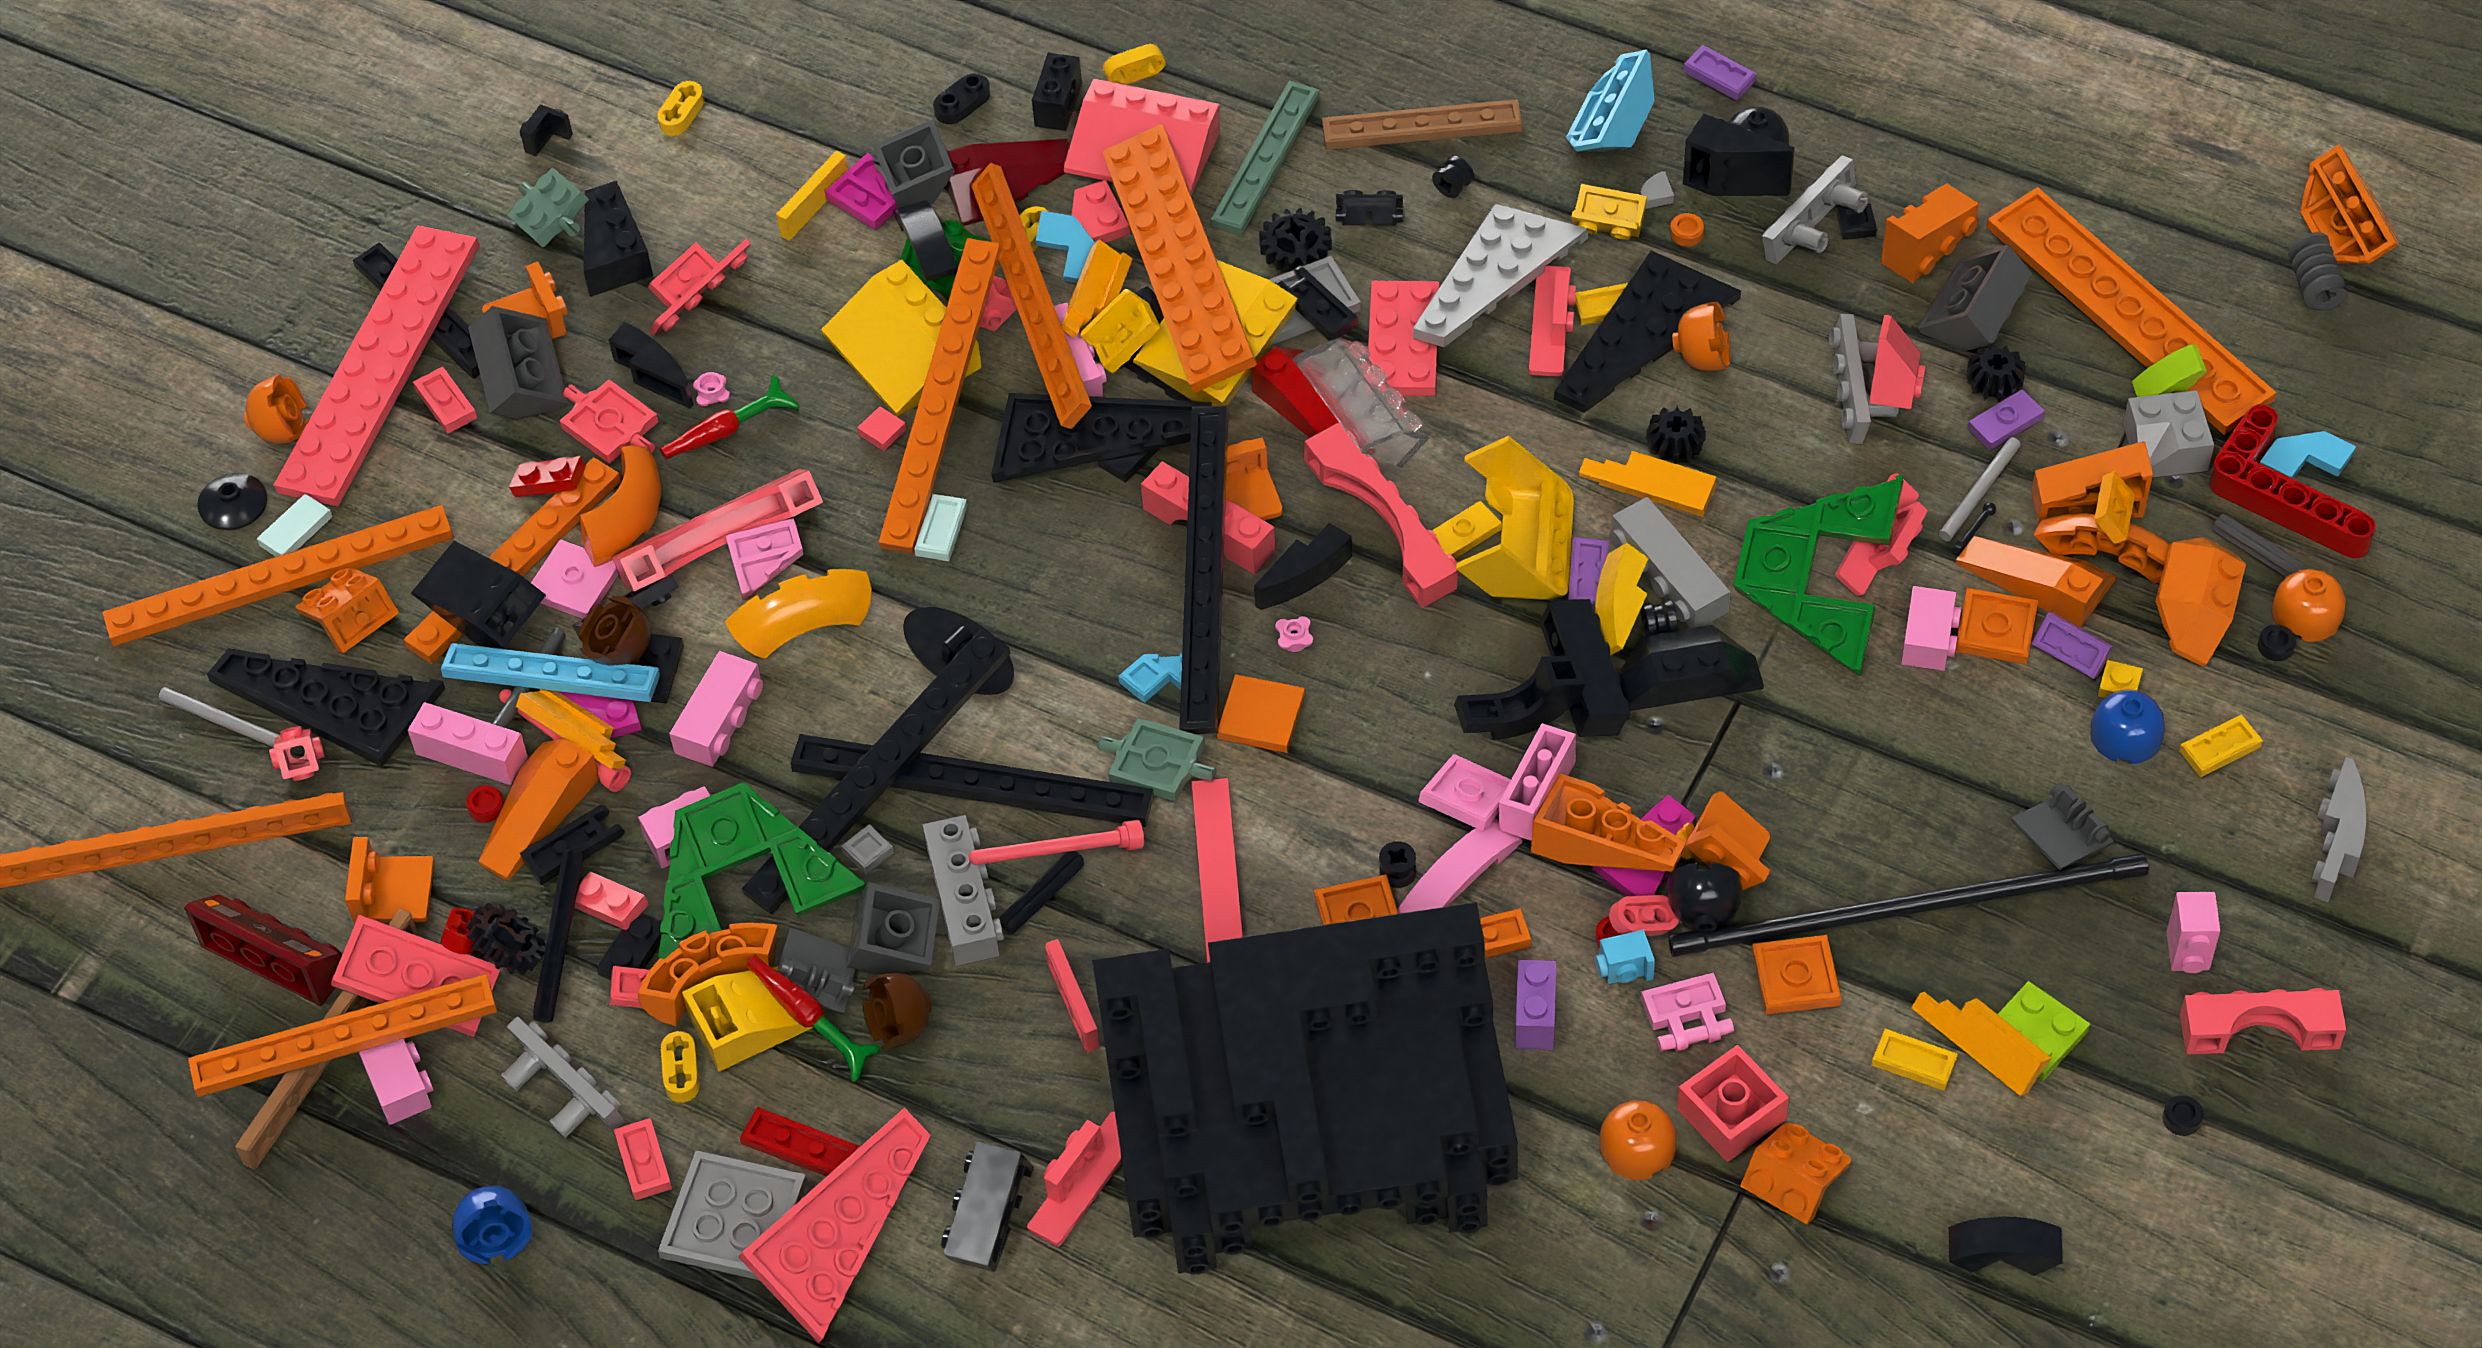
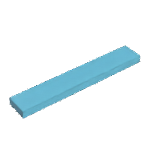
[441,643,660,702]

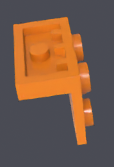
[295,567,399,654]
[345,837,435,924]

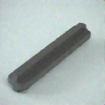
[2213,513,2309,577]

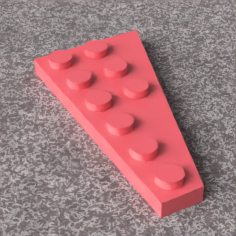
[738,1107,931,1343]

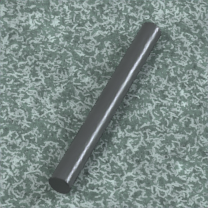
[492,628,566,728]

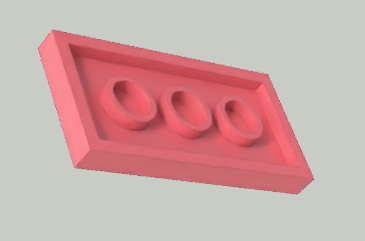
[1367,280,1439,396]
[331,915,501,1037]

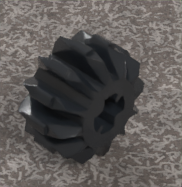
[1966,343,2026,402]
[1646,405,1706,464]

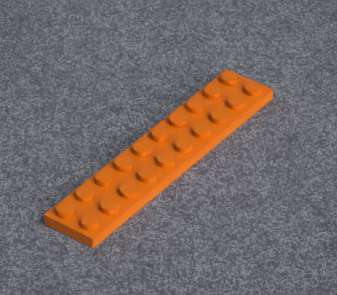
[1102,124,1257,393]
[1986,187,2277,435]

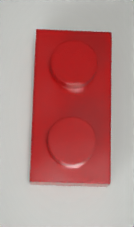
[509,456,586,497]

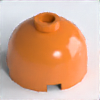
[1672,302,1730,372]
[244,374,309,445]
[2271,569,2346,642]
[1599,1100,1676,1180]

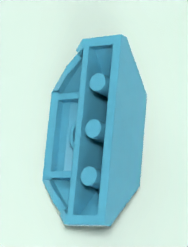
[1566,50,1655,152]

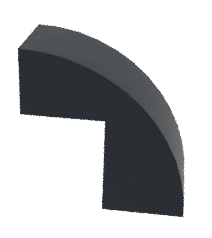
[1949,1216,2063,1276]

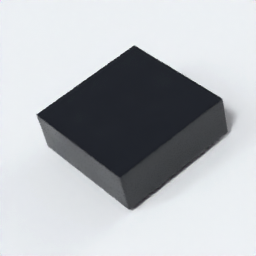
[1837,204,1877,240]

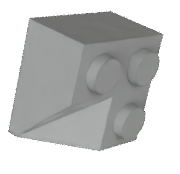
[2123,390,2214,477]

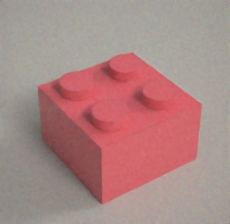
[1677,1045,1789,1163]

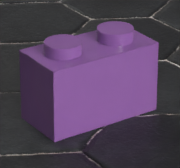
[1515,960,1556,1050]

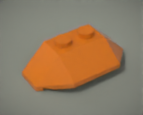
[2300,144,2398,264]
[2155,537,2246,667]

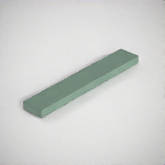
[1211,81,1319,236]

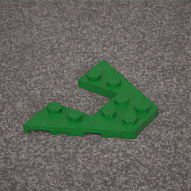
[1734,475,1904,676]
[658,782,866,960]

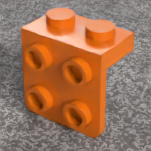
[482,261,568,339]
[1226,437,1283,521]
[1686,791,1771,890]
[1740,1123,1851,1225]

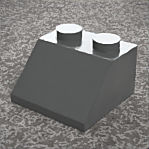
[873,119,955,208]
[847,882,940,974]

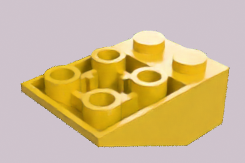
[682,966,814,1072]

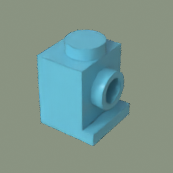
[1595,929,1655,984]

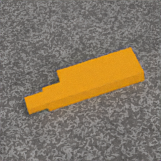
[1061,240,1133,338]
[1579,451,1717,517]
[515,689,626,769]
[1911,992,2051,1096]

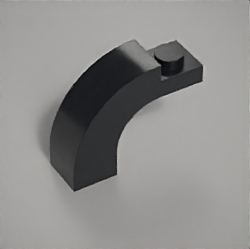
[1454,655,1586,740]

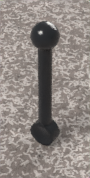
[1952,502,1996,556]

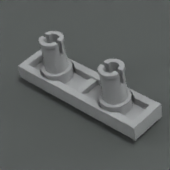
[1762,155,1868,265]
[1829,314,1899,444]
[501,1016,626,1138]

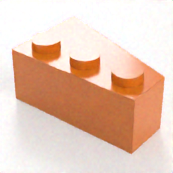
[1881,183,1979,284]
[2031,441,2153,525]

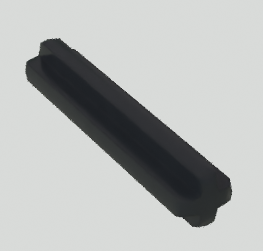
[999,851,1084,934]

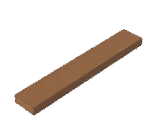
[1322,99,1522,150]

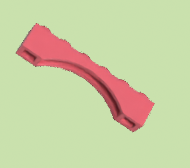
[1304,422,1459,608]
[612,469,823,592]

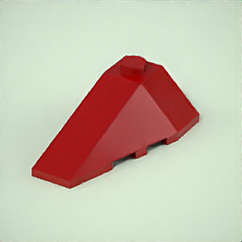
[1251,347,1373,454]

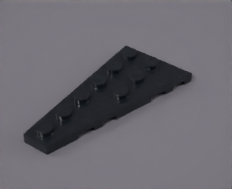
[1554,250,1741,413]
[991,393,1212,483]
[207,648,445,767]

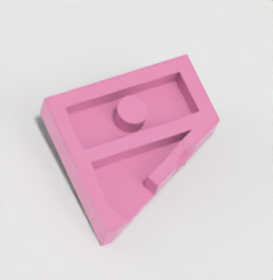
[726,518,803,600]

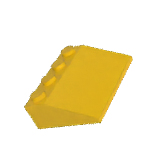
[821,260,982,417]
[1133,260,1298,406]

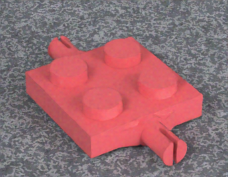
[560,379,658,464]

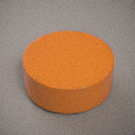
[1670,213,1704,246]

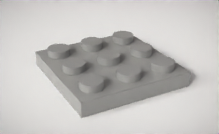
[658,1150,807,1280]

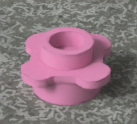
[693,372,730,406]
[1275,616,1313,652]

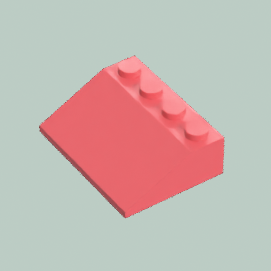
[1064,79,1220,195]

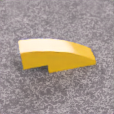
[1595,542,1649,656]

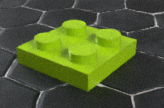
[1997,981,2090,1081]

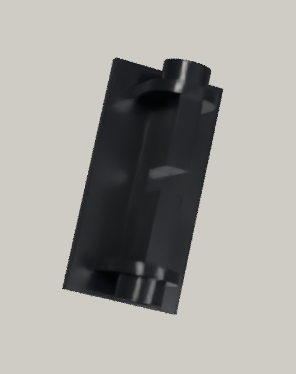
[1336,190,1403,226]

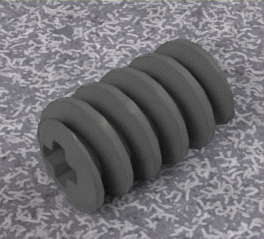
[2288,233,2348,310]

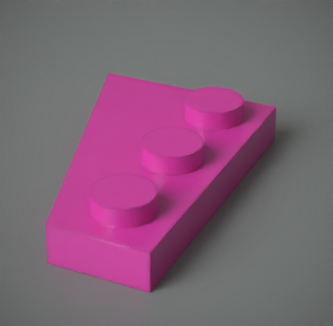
[1592,795,1695,896]

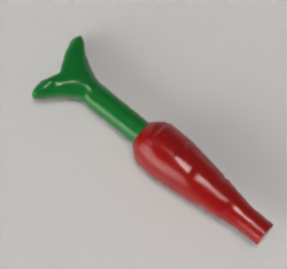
[660,374,799,460]
[745,954,880,1082]

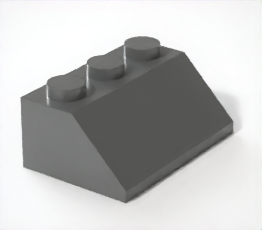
[1918,245,2032,351]
[468,306,569,419]

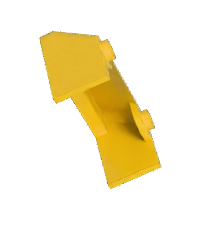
[1456,435,1574,600]

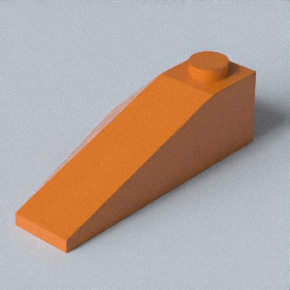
[1955,536,2117,628]
[479,738,600,882]
[1530,773,1686,872]

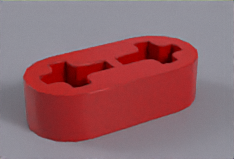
[440,907,476,955]

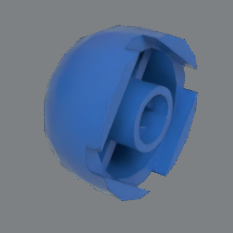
[2090,690,2165,764]
[452,1185,532,1264]

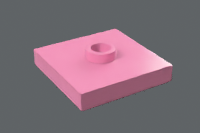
[531,539,619,619]
[1419,754,1511,832]

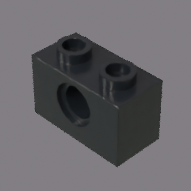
[1032,52,1082,131]

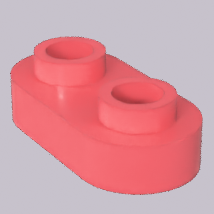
[1609,895,1679,936]

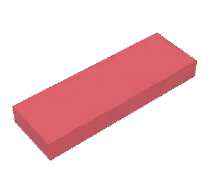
[1045,939,1100,1053]

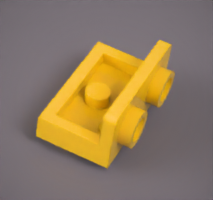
[1571,184,1648,240]
[1080,289,1161,373]

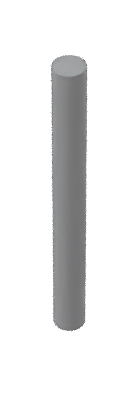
[1939,437,2021,541]
[159,687,281,748]

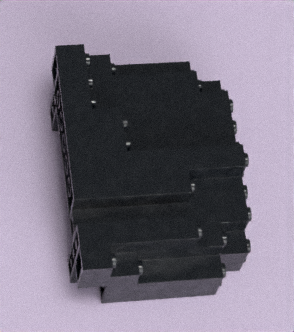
[1092,902,1518,1275]

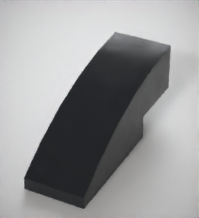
[609,322,694,409]
[1254,523,1352,610]

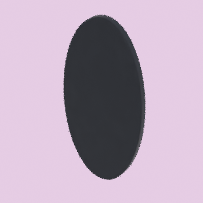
[903,607,1014,695]

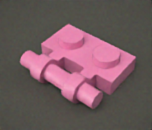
[1641,973,1734,1052]

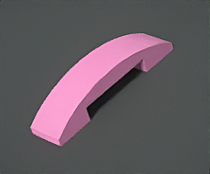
[1397,818,1523,914]

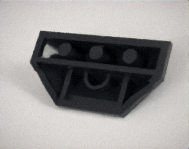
[1619,625,1764,711]

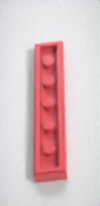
[1191,778,1243,962]

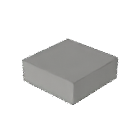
[841,824,894,875]

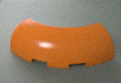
[580,445,662,567]
[2034,513,2170,584]
[638,923,778,1026]

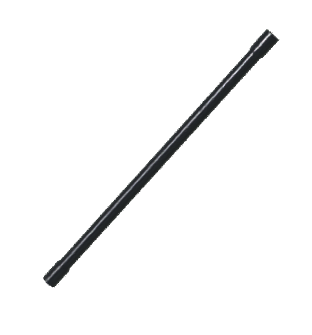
[1668,853,2149,957]

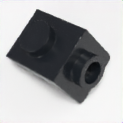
[520,104,573,157]

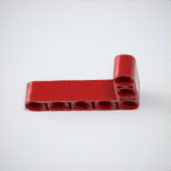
[2209,404,2376,558]

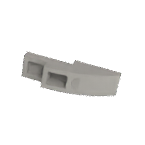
[2311,757,2366,903]

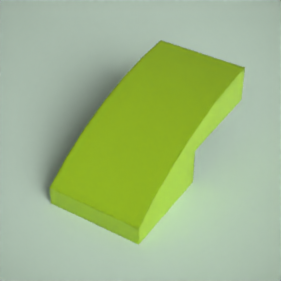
[2132,344,2207,397]

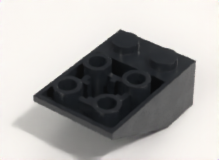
[1683,113,1795,196]
[411,540,546,649]

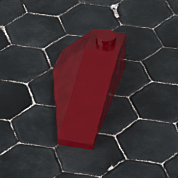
[945,139,1070,226]

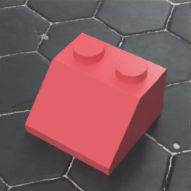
[1869,315,1926,409]

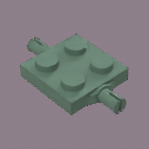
[507,167,589,248]
[1097,718,1216,801]

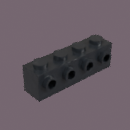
[1540,599,1630,737]

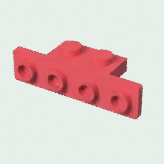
[648,238,751,336]
[1529,266,1576,377]
[1835,473,1928,597]
[1027,1112,1122,1247]

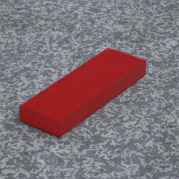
[740,1107,860,1177]

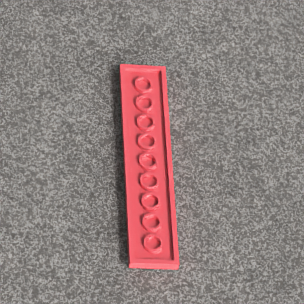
[273,225,480,507]

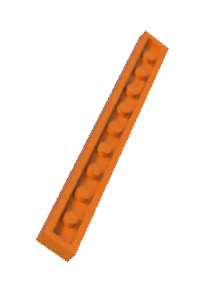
[971,163,1092,429]
[879,238,1001,554]
[102,505,454,646]
[0,792,352,888]

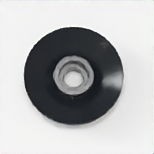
[197,473,267,530]

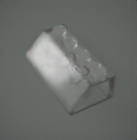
[1293,338,1429,468]

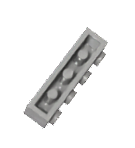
[922,815,1004,966]

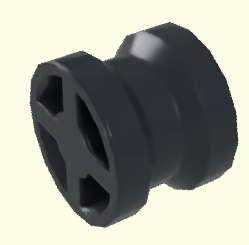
[1432,156,1474,198]
[1641,599,1677,636]
[1379,841,1416,888]

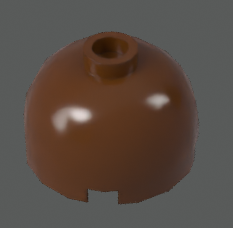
[579,596,651,666]
[862,972,932,1050]

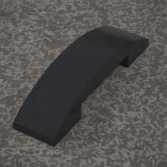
[893,200,958,282]

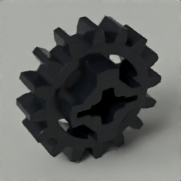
[1259,208,1332,272]
[466,903,545,975]

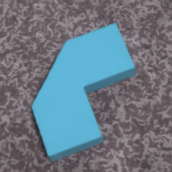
[1036,211,1095,283]
[2260,431,2356,479]
[1118,653,1182,703]

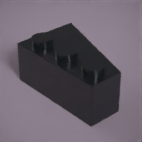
[584,180,653,297]

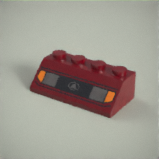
[184,894,342,1006]

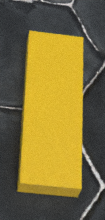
[776,151,848,241]

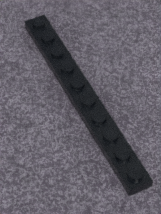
[1179,406,1229,734]
[742,628,1011,915]
[790,734,1154,827]

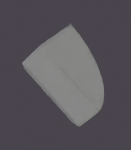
[1641,171,1674,209]

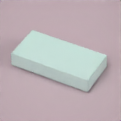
[257,494,332,557]
[914,494,967,561]

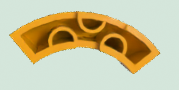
[725,569,872,659]

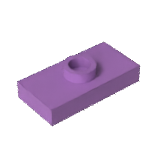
[1683,45,1757,101]
[1967,389,2045,451]
[1568,537,1609,609]
[2032,612,2114,679]

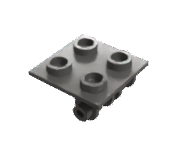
[2011,783,2114,870]
[777,927,855,1014]

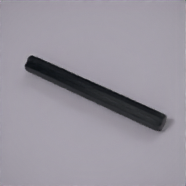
[533,849,583,1023]

